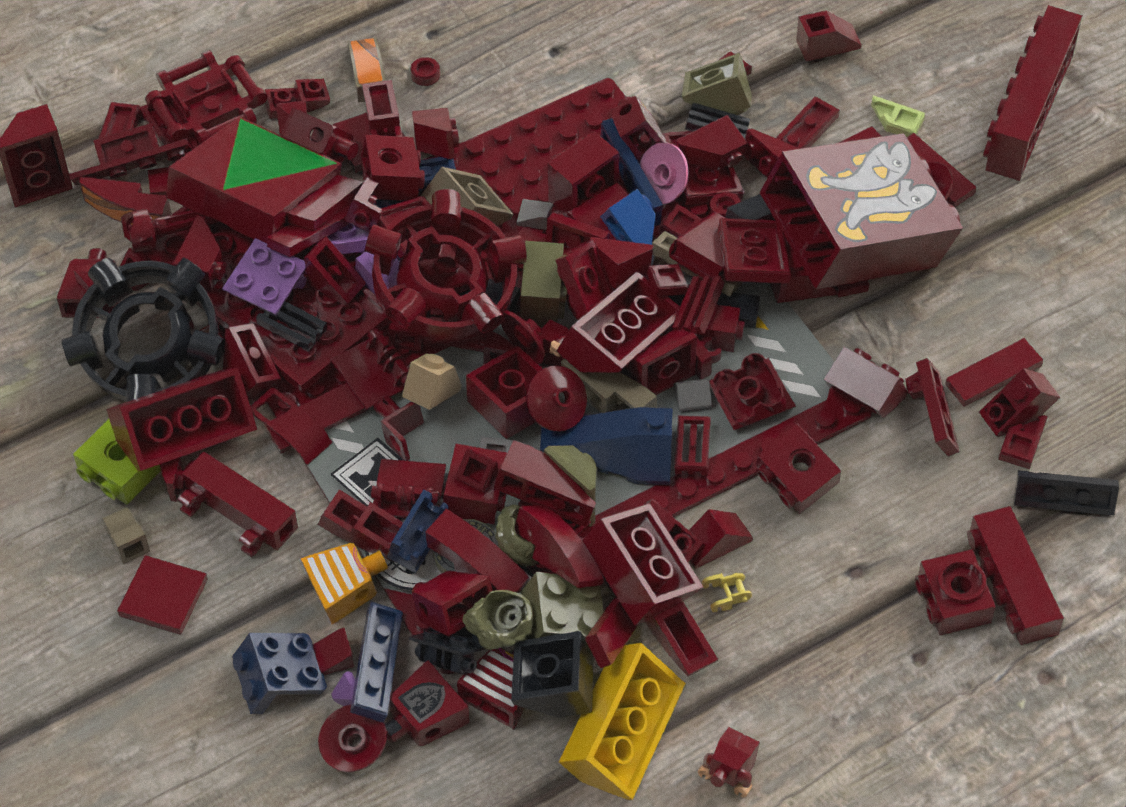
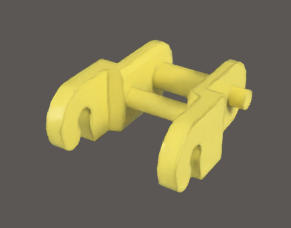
[701,573,752,612]

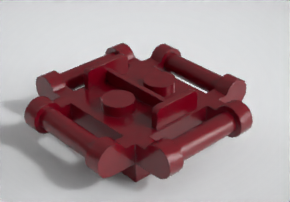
[145,50,268,144]

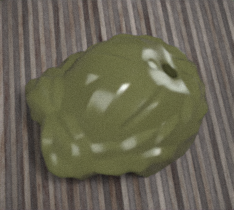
[495,504,539,567]
[462,590,534,650]

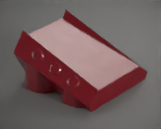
[709,353,796,430]

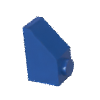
[600,189,656,245]

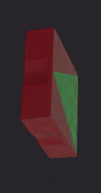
[166,116,342,243]

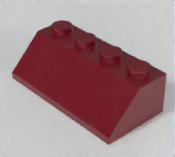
[556,271,680,372]
[106,367,258,471]

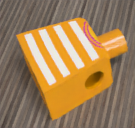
[301,543,388,624]

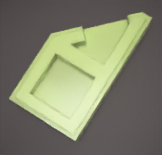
[871,96,925,137]

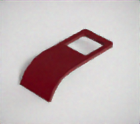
[250,388,332,465]

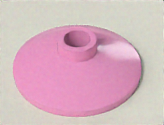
[639,143,688,204]

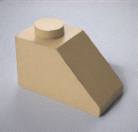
[402,353,462,410]

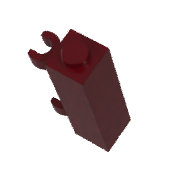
[177,451,298,557]

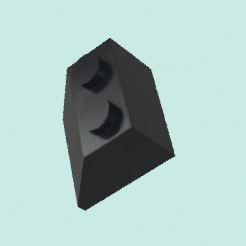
[511,631,594,718]

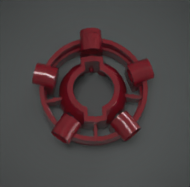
[364,189,527,343]

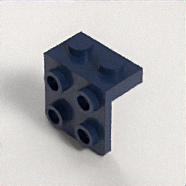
[232,633,327,714]

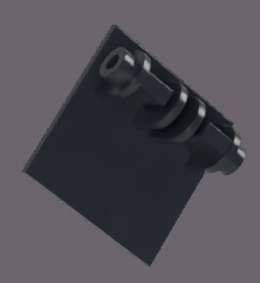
[409,626,486,675]

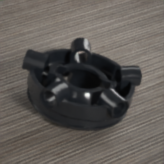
[61,257,225,402]

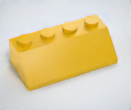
[559,643,686,800]

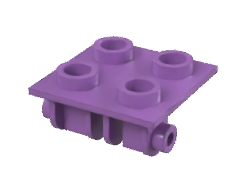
[222,238,307,315]

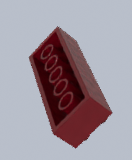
[983,5,1083,181]

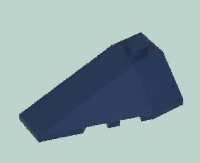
[540,407,673,485]

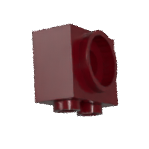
[361,135,425,201]
[756,423,841,514]
[443,444,507,525]
[915,549,996,635]

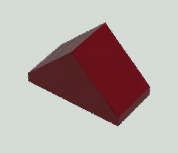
[304,236,366,305]
[590,237,653,289]
[689,509,753,569]

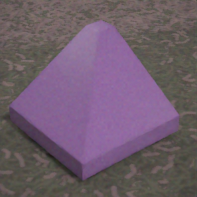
[331,671,355,706]

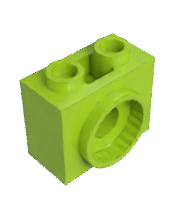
[73,419,161,505]

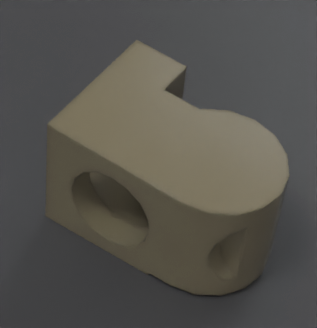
[102,507,150,564]

